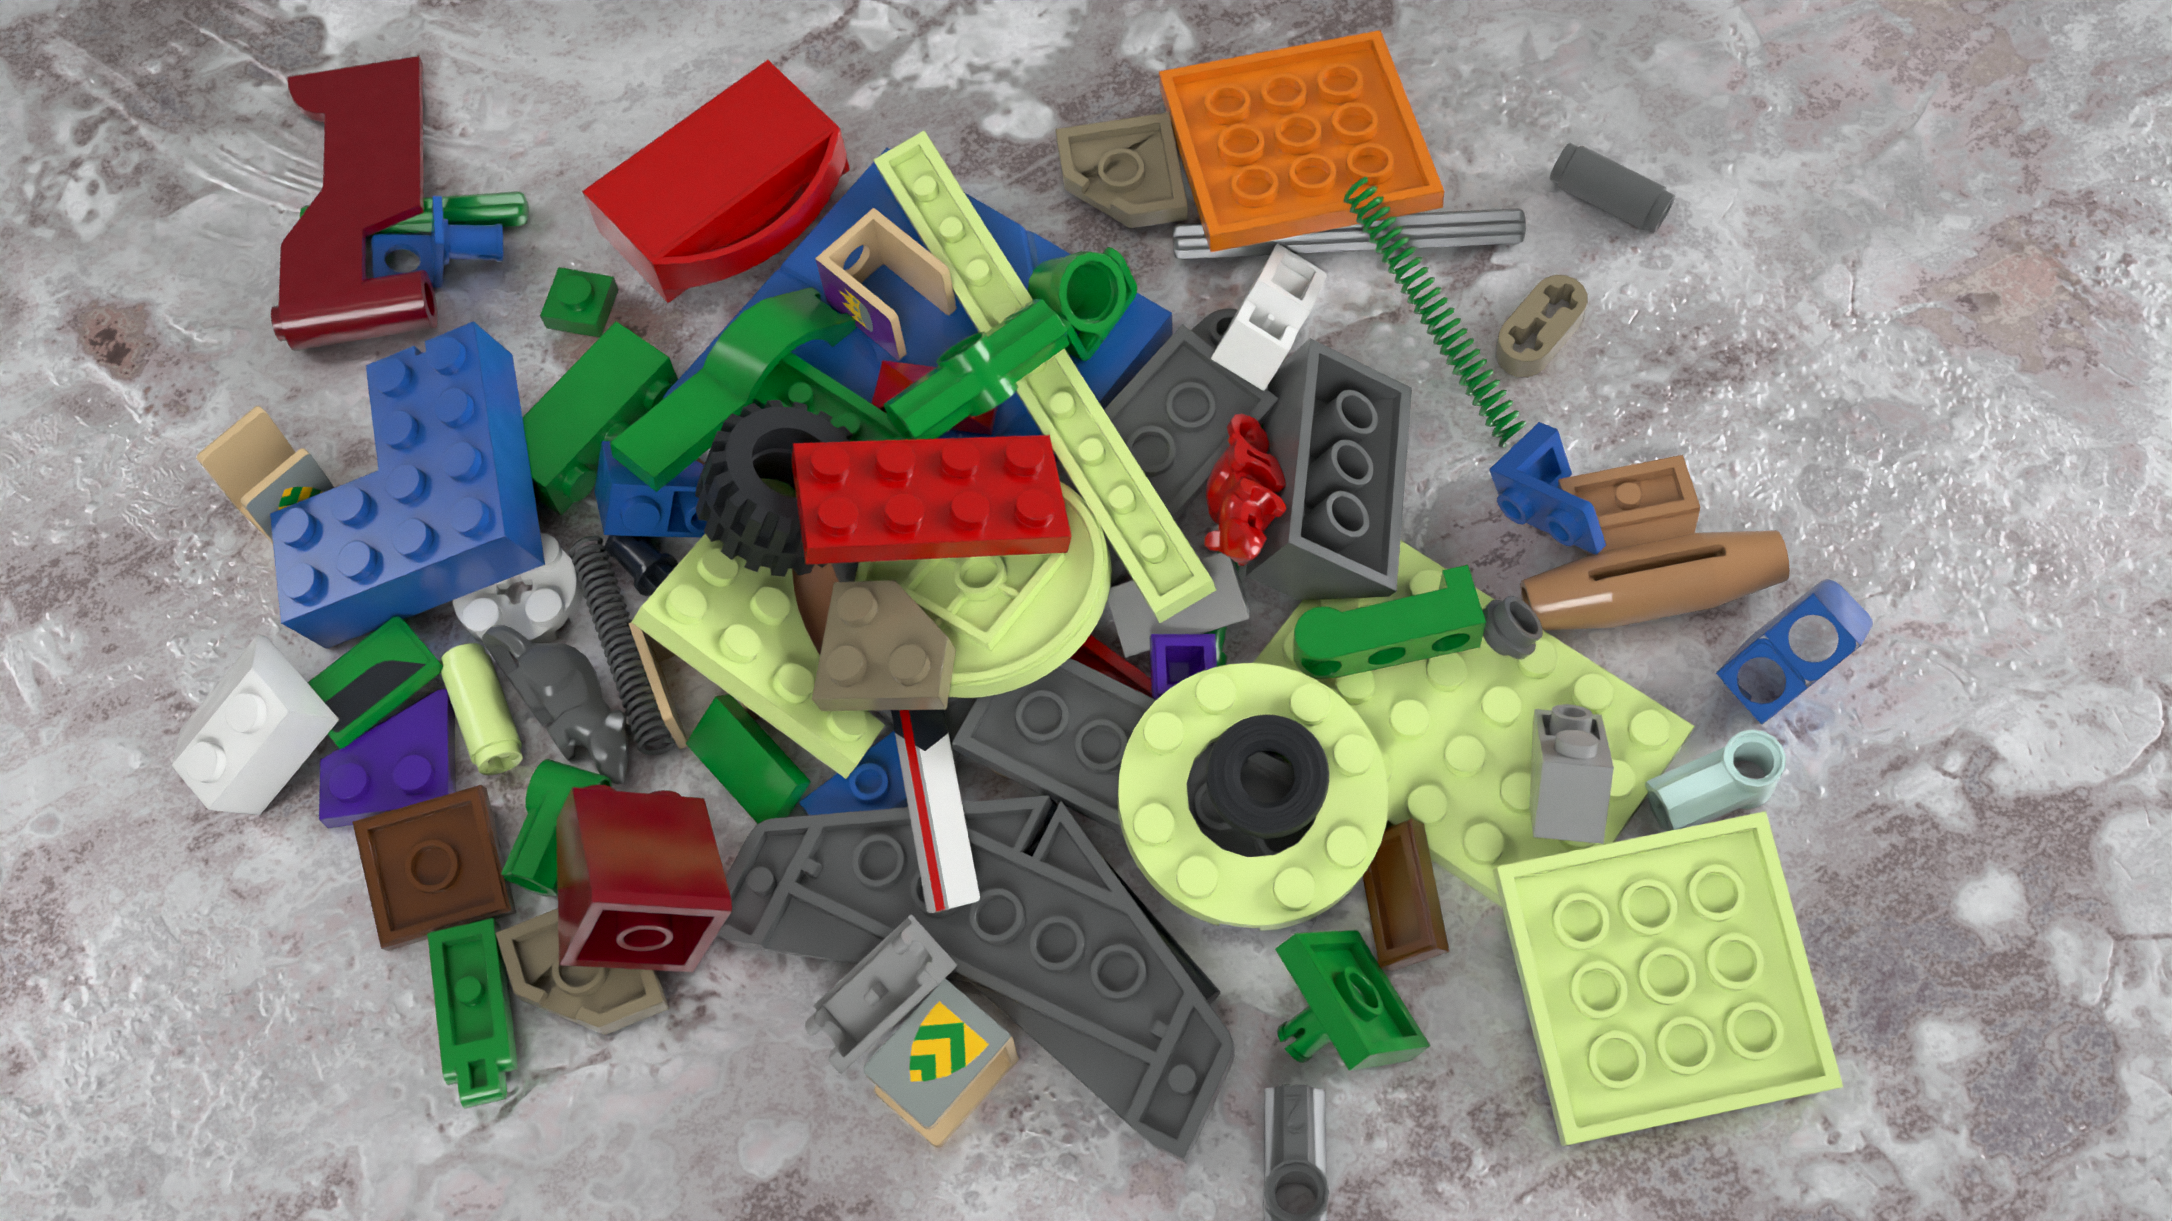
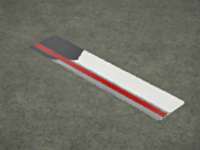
[891,709,980,913]

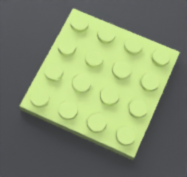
[1493,811,1843,1146]

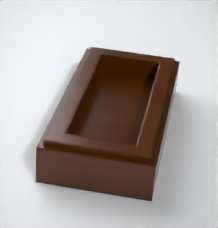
[1362,819,1450,972]

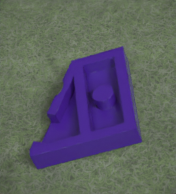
[319,689,456,828]

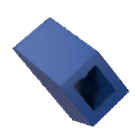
[594,441,707,538]

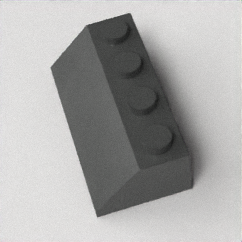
[1245,338,1412,600]

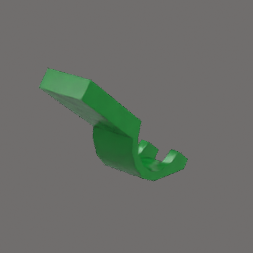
[610,287,856,492]

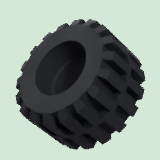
[695,400,853,577]

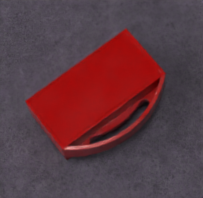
[582,60,850,303]

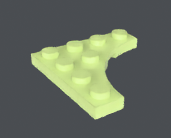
[631,479,885,779]

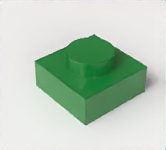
[540,267,619,338]

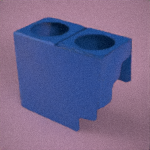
[1716,579,1873,724]

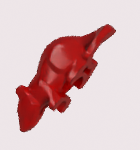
[1204,414,1286,566]

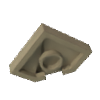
[1055,112,1188,228]
[812,580,956,711]
[496,908,669,1035]

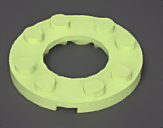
[1117,663,1389,931]

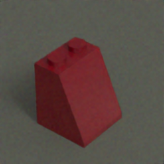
[557,785,732,972]

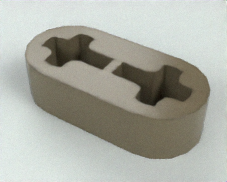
[1495,275,1588,378]

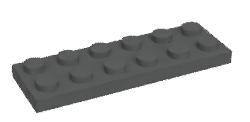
[952,658,1318,928]

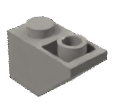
[1529,704,1614,844]

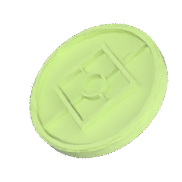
[855,481,1112,698]

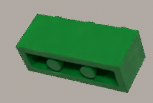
[522,321,678,516]

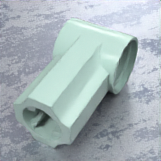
[1645,730,1786,831]

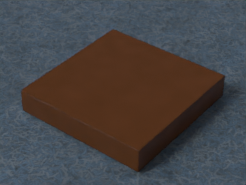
[352,785,517,951]

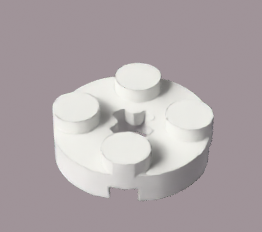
[453,533,582,654]

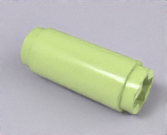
[440,643,523,775]

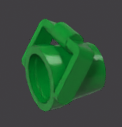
[1028,247,1138,361]

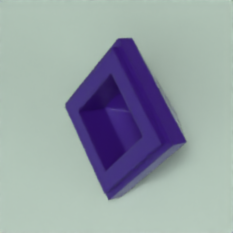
[1149,634,1217,700]

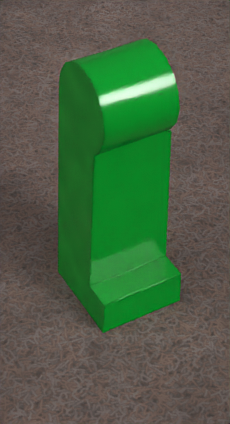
[1293,565,1486,679]

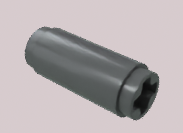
[1550,143,1676,233]

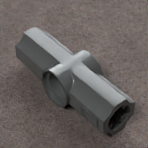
[1263,1084,1329,1221]

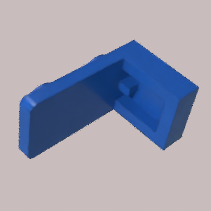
[1489,422,1606,555]

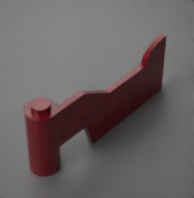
[271,56,438,351]

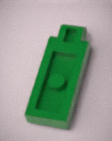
[427,918,518,1109]

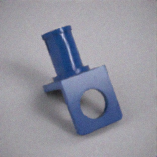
[371,196,503,288]

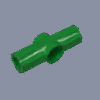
[883,299,1070,440]

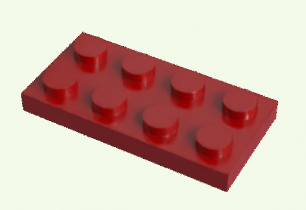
[792,435,1072,564]

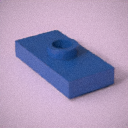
[799,731,908,816]

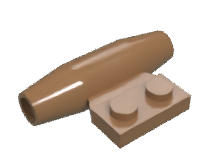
[1520,455,1790,630]

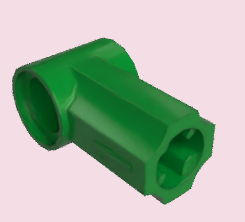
[501,759,612,897]

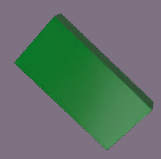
[685,694,811,824]

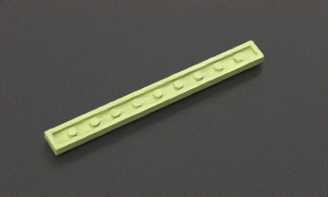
[873,131,1216,623]

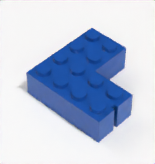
[270,321,545,649]

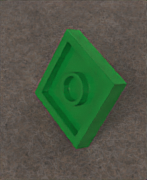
[1275,930,1431,1071]

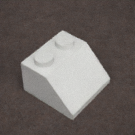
[172,634,339,815]

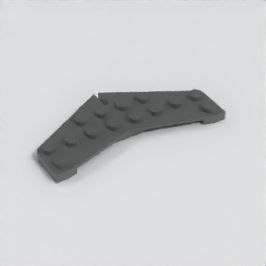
[716,795,1235,1163]

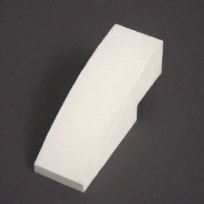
[1211,243,1327,391]

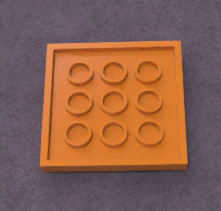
[1159,30,1444,252]

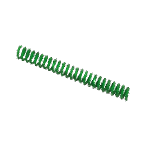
[1343,177,1527,448]

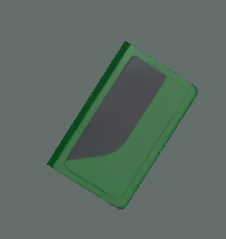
[307,616,443,749]

